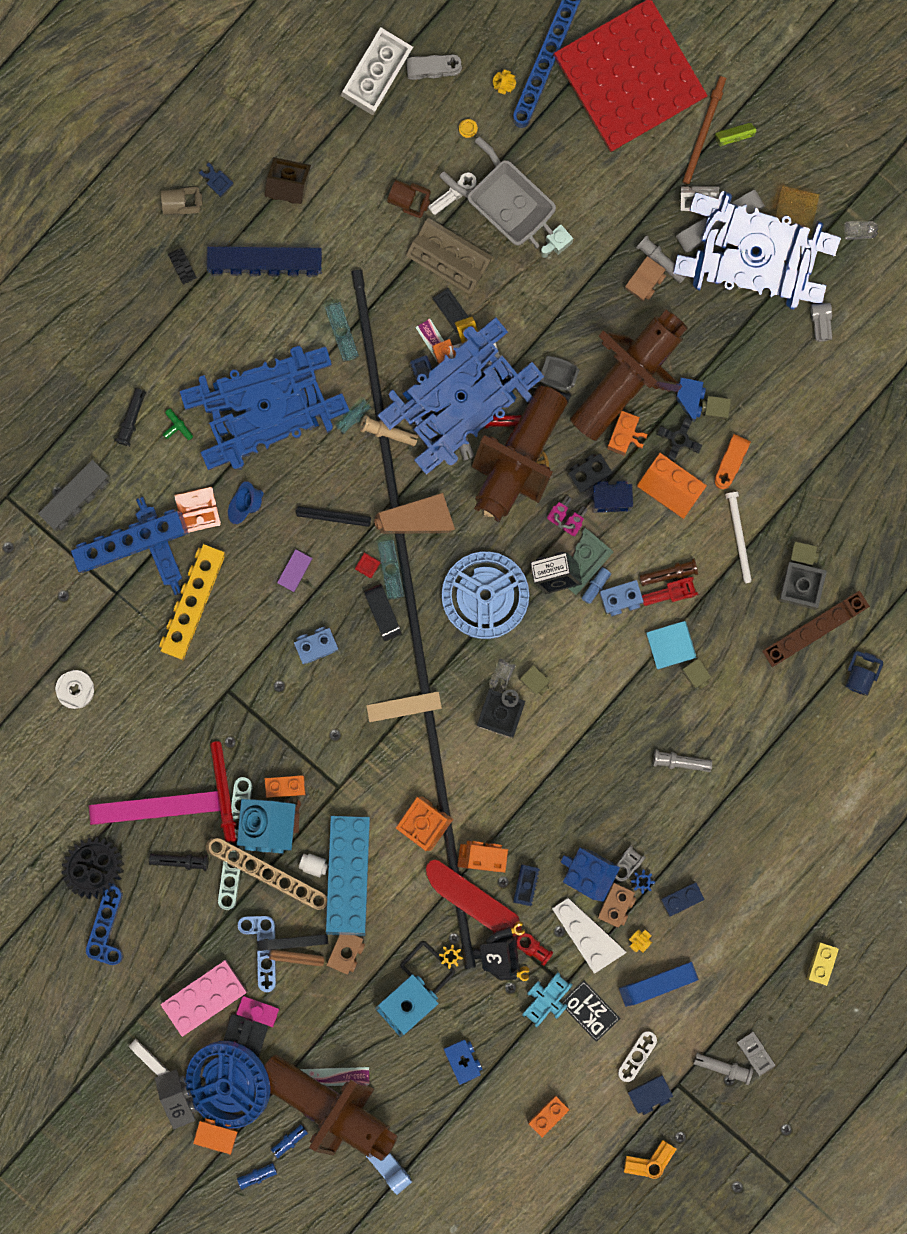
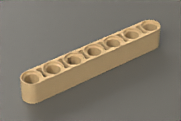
[206,838,327,910]

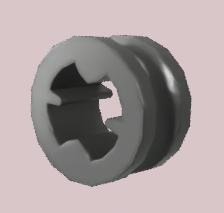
[501,689,519,707]

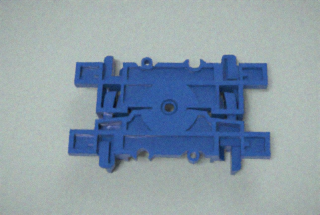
[377,317,544,475]

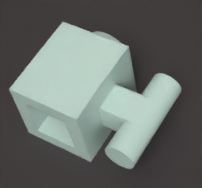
[541,225,573,258]

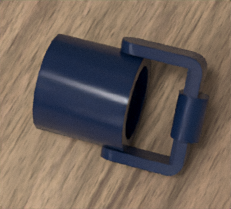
[845,651,884,696]

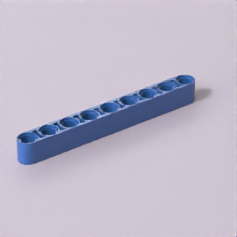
[513,0,582,128]

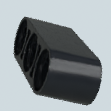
[364,584,402,642]

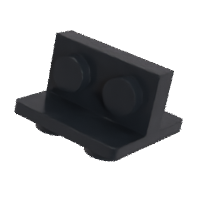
[223,1014,268,1058]

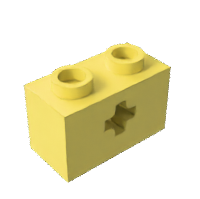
[806,942,839,986]

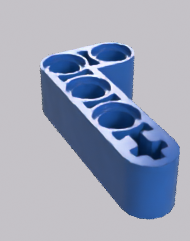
[86,886,124,965]
[619,962,699,1007]

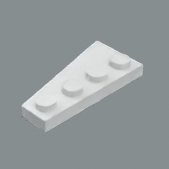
[552,898,627,974]

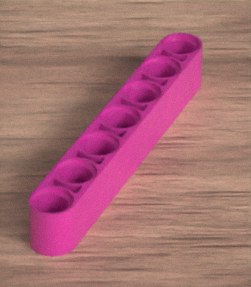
[88,792,220,825]

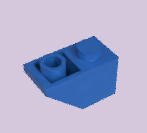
[676,378,706,422]

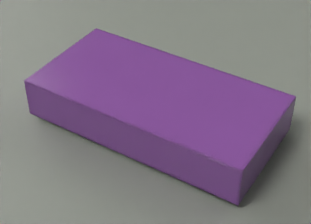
[277,549,312,592]

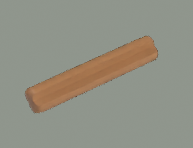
[269,950,324,966]

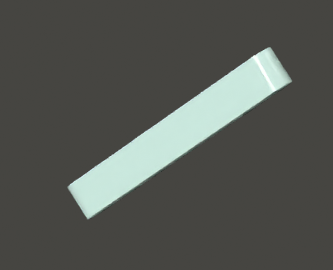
[218,777,253,910]

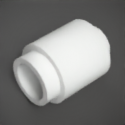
[299,854,329,878]

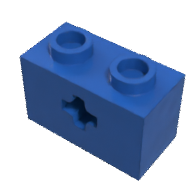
[444,1039,483,1085]

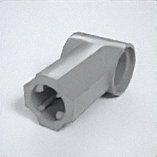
[811,303,832,342]

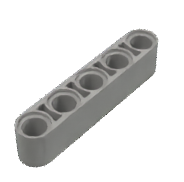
[676,190,765,253]

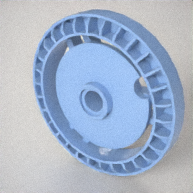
[442,552,529,639]

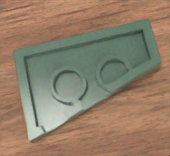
[568,528,613,595]

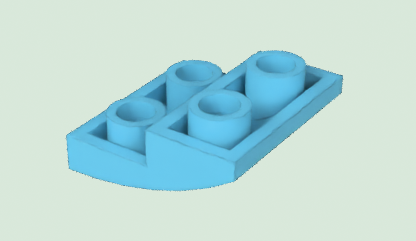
[647,621,697,669]

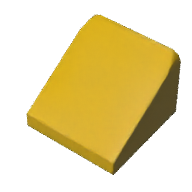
[455,317,478,343]

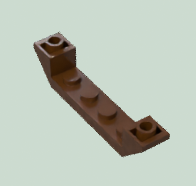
[762,590,870,667]

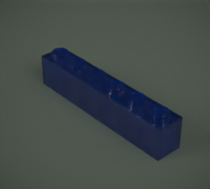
[207,247,322,277]

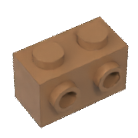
[597,883,636,928]

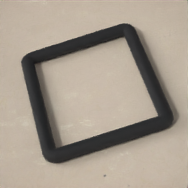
[400,941,455,994]

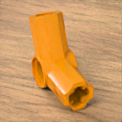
[624,1140,677,1179]

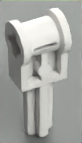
[428,173,476,215]

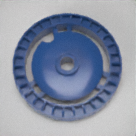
[186,1041,270,1128]

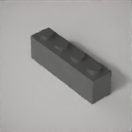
[38,460,110,532]

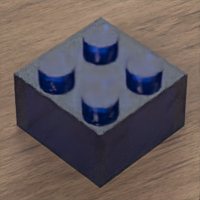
[592,481,633,513]

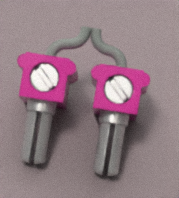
[547,496,587,536]

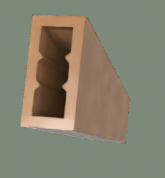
[374,493,455,534]

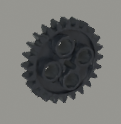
[61,837,124,900]

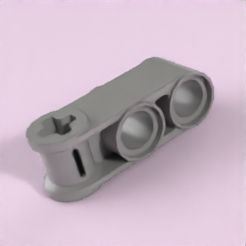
[406,55,462,80]

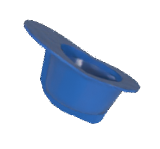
[228,481,264,524]

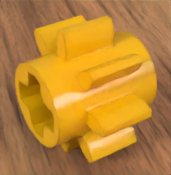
[493,70,516,95]
[629,929,653,953]
[439,945,463,969]

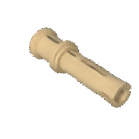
[360,415,418,447]

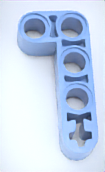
[238,916,276,992]
[366,1153,412,1195]

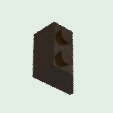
[264,158,311,204]

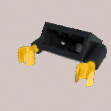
[473,922,529,981]

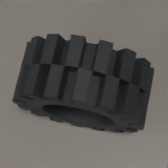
[168,247,197,285]

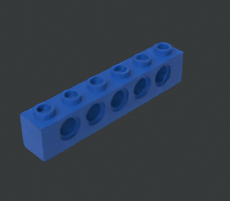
[71,509,189,573]

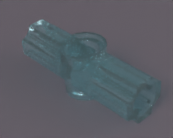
[325,302,359,362]
[378,540,404,600]

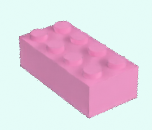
[160,960,248,1037]

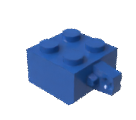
[561,848,620,902]

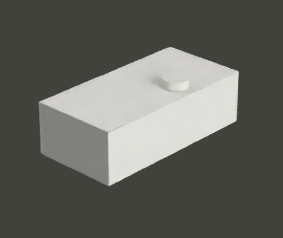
[341,27,413,115]

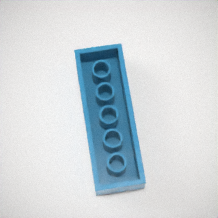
[326,816,370,936]

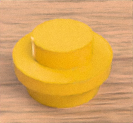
[459,119,478,138]

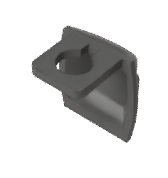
[540,356,580,391]

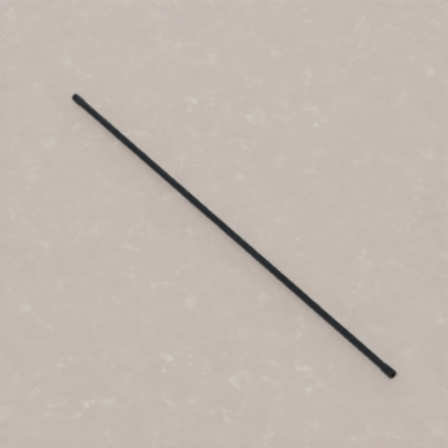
[351,269,476,969]

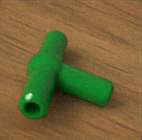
[163,408,193,441]

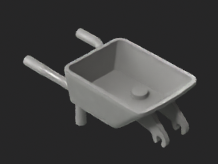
[439,137,556,249]

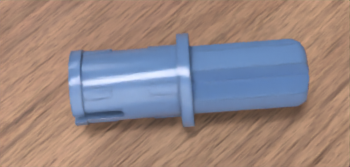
[582,567,611,604]

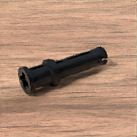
[114,388,146,447]
[149,853,209,872]

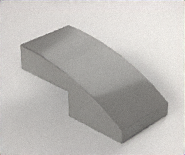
[737,1032,775,1077]

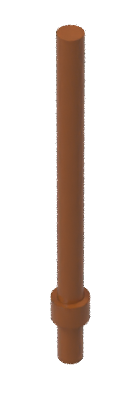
[682,76,726,185]

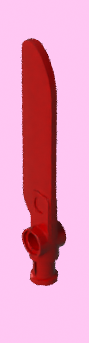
[426,860,553,966]

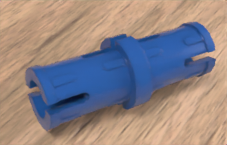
[271,1124,308,1159]
[237,1163,277,1190]

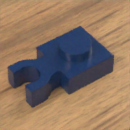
[199,163,234,198]

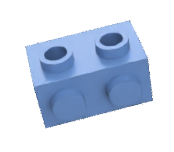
[599,580,643,617]
[294,627,339,665]

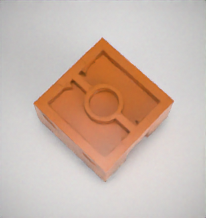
[396,797,453,851]
[457,841,508,873]

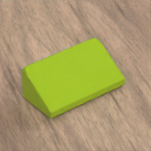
[715,123,756,146]

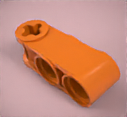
[714,434,751,490]

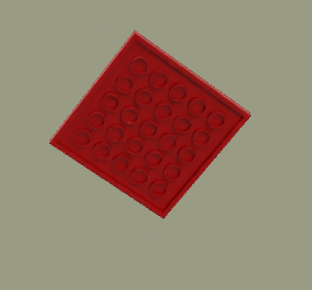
[553,0,708,153]

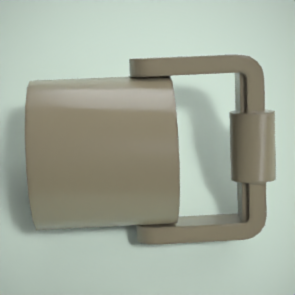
[161,187,202,215]

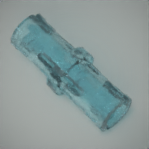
[336,400,371,434]

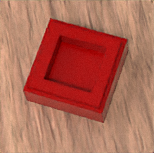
[355,553,381,579]

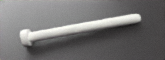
[725,492,751,583]

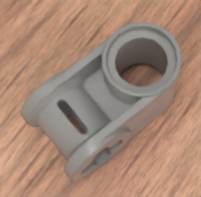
[614,845,646,882]

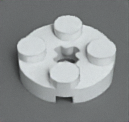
[55,670,95,709]

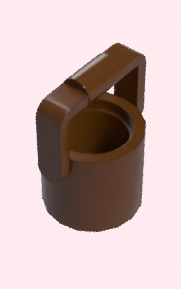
[387,180,431,218]

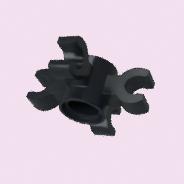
[657,417,702,462]

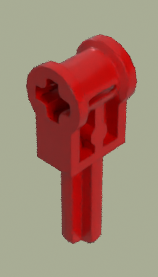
[642,577,699,606]

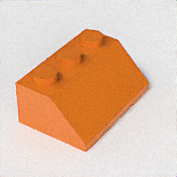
[637,453,707,519]

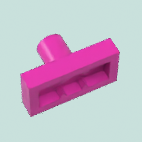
[237,996,279,1027]

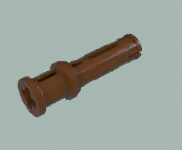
[639,558,699,587]

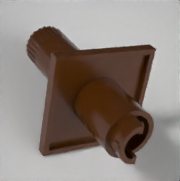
[570,309,688,441]
[471,386,568,522]
[264,1055,397,1161]

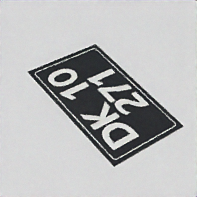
[561,980,621,1042]

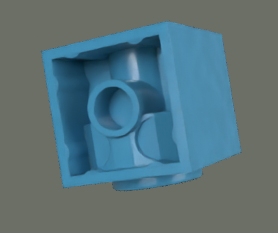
[237,799,296,854]
[375,975,439,1037]

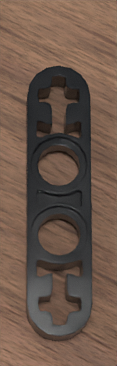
[256,934,329,951]

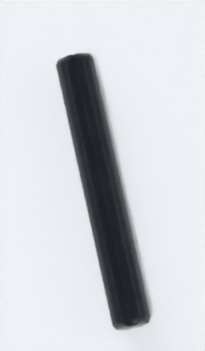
[296,506,371,527]

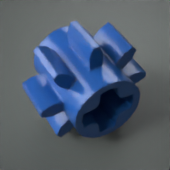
[631,870,655,894]

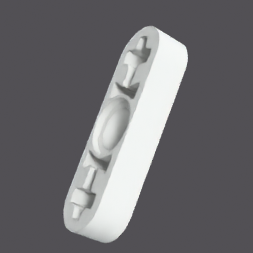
[618,1031,657,1082]
[129,1039,170,1076]

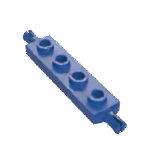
[136,497,182,595]

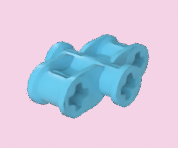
[522,972,573,1028]

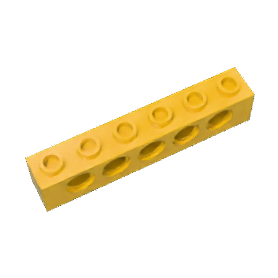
[159,544,226,661]

